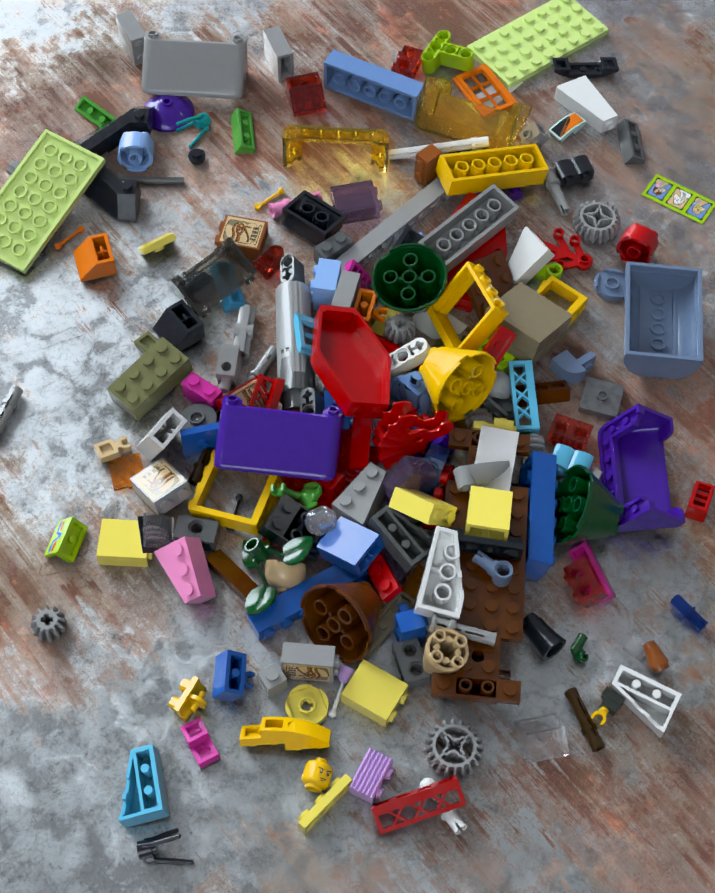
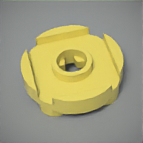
[285,684,329,725]

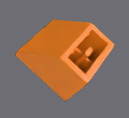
[73,232,117,282]

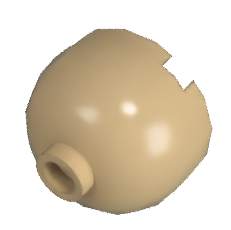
[265,560,307,593]

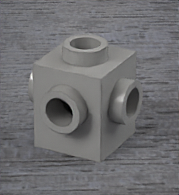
[519,121,550,149]

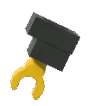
[591,686,625,727]

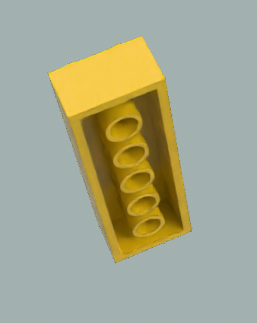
[435,144,549,196]

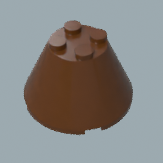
[300,581,384,663]

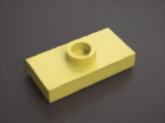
[137,233,177,255]

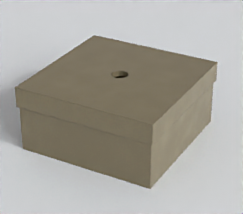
[483,282,573,365]

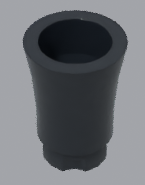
[523,612,566,660]

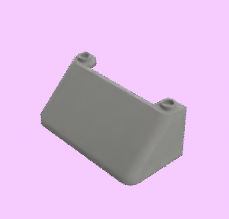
[142,30,248,99]

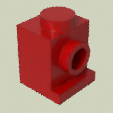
[313,472,346,500]

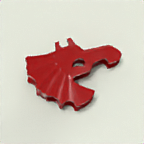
[371,401,454,470]

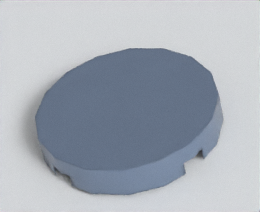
[593,268,625,301]

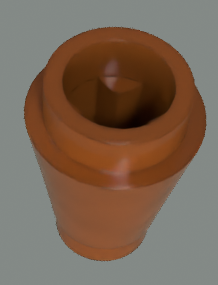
[642,640,669,674]

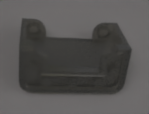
[168,236,258,319]

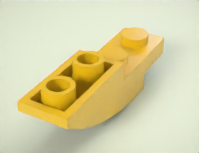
[239,717,332,751]

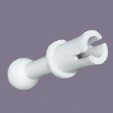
[420,778,467,835]

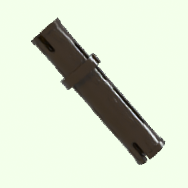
[564,687,605,752]

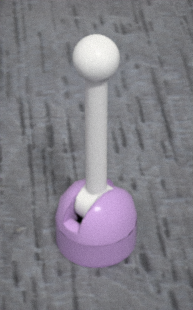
[328,666,355,718]

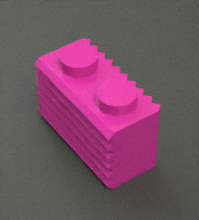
[181,372,223,412]

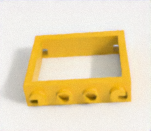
[427,261,509,351]
[188,449,285,536]

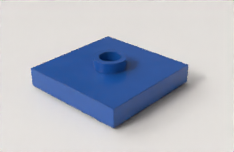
[180,422,219,456]

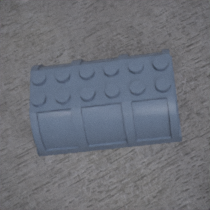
[623,262,703,379]

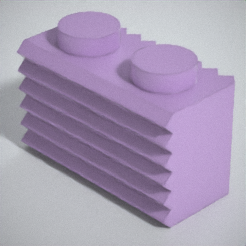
[349,748,395,804]

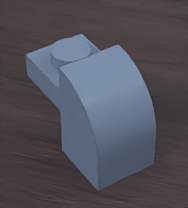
[550,349,596,384]

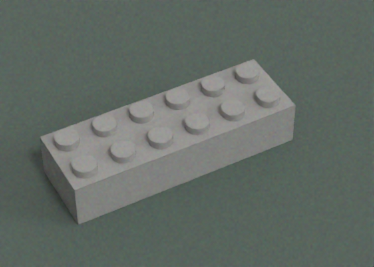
[418,183,520,273]

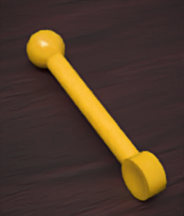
[254,188,284,211]

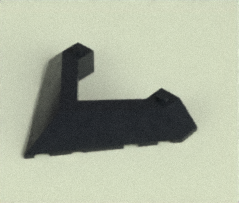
[73,106,155,222]

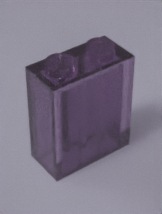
[330,180,383,224]

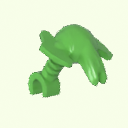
[270,482,322,510]

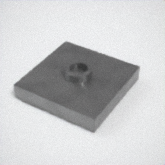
[578,376,625,420]

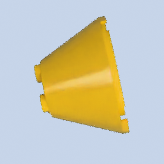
[418,347,497,422]

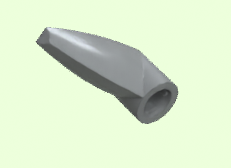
[453,461,510,492]

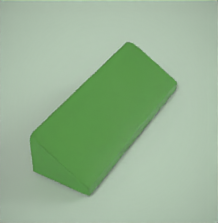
[74,95,115,127]
[231,108,256,154]

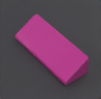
[568,541,616,604]

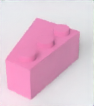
[154,536,216,604]

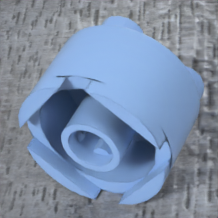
[117,131,154,172]

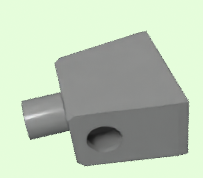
[216,343,243,393]

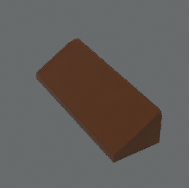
[511,380,570,407]
[205,549,258,602]

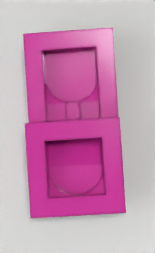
[180,717,220,769]

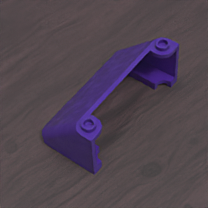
[214,395,344,481]
[598,404,686,532]

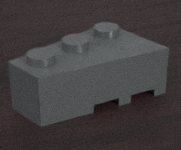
[367,506,433,573]

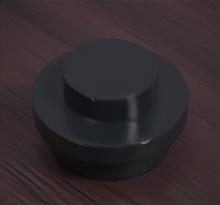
[188,149,206,165]

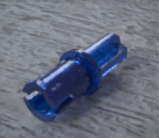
[670,594,709,632]

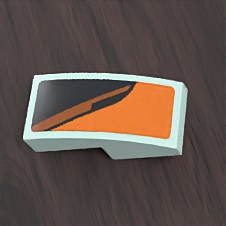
[549,112,587,143]

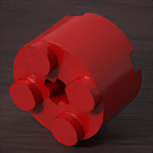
[616,223,658,264]

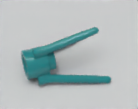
[176,112,211,148]

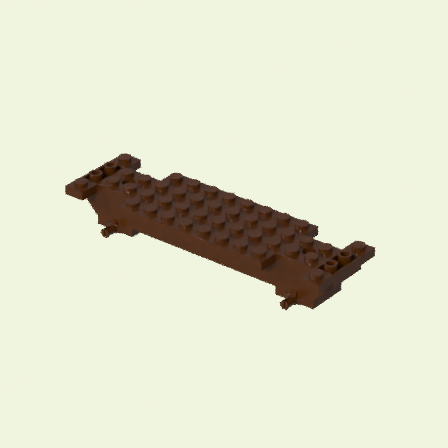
[431,428,530,705]

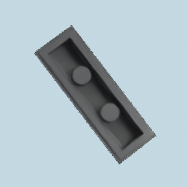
[617,118,645,164]

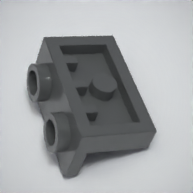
[480,396,521,421]

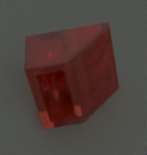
[285,72,327,117]

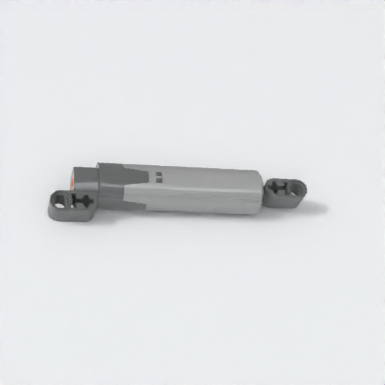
[275,254,325,414]

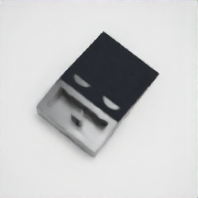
[257,494,332,562]

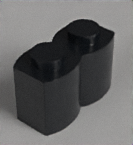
[554,155,594,187]

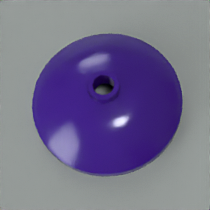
[144,95,194,132]

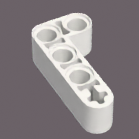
[389,338,431,380]

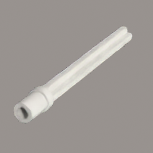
[389,136,489,160]

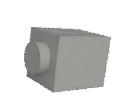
[257,662,288,699]

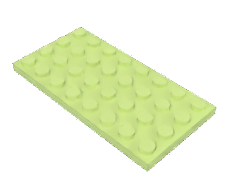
[467,0,609,90]
[0,129,106,274]

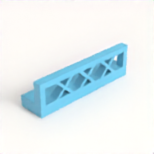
[508,360,540,435]

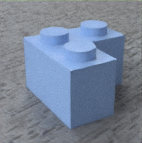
[310,258,341,311]

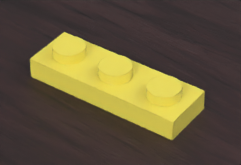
[298,774,352,834]

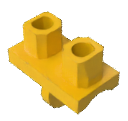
[168,676,207,722]

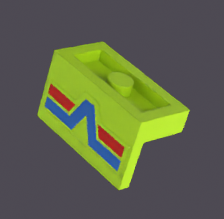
[44,517,88,563]

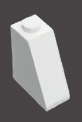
[508,226,555,285]

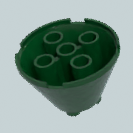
[372,243,448,314]
[554,465,624,545]

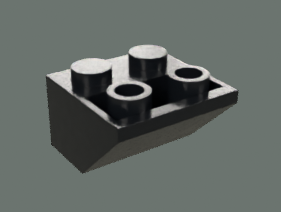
[153,299,205,352]

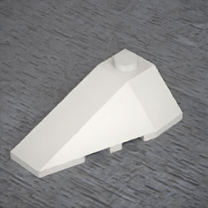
[414,526,464,619]

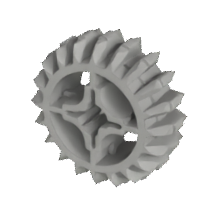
[572,200,621,245]
[424,719,484,779]

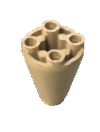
[422,628,469,674]

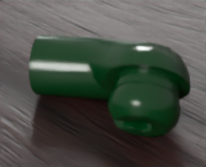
[570,633,589,664]

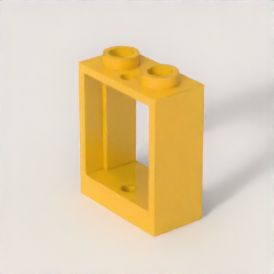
[536,275,588,327]

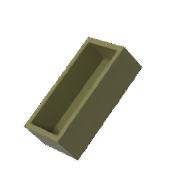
[106,337,193,421]

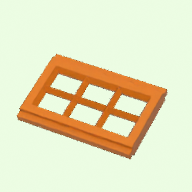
[452,64,518,120]

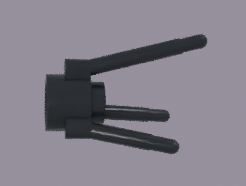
[137,828,194,865]

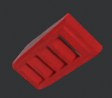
[685,480,715,522]

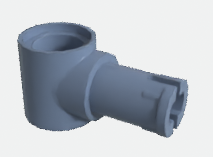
[472,550,513,587]

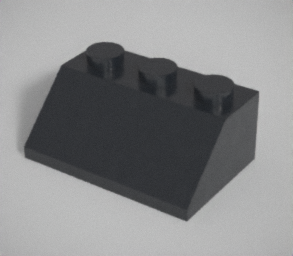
[281,190,347,246]

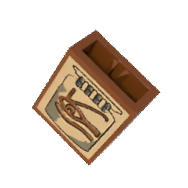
[214,214,269,261]

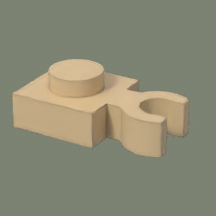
[93,436,132,463]

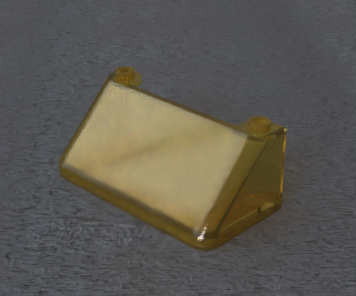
[414,76,532,149]
[282,124,390,172]

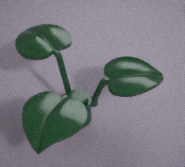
[242,536,313,615]

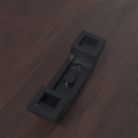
[551,57,619,79]

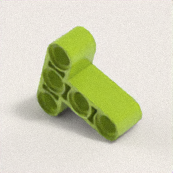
[421,30,474,74]

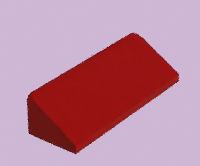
[349,417,374,471]

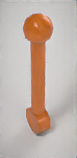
[54,226,85,250]

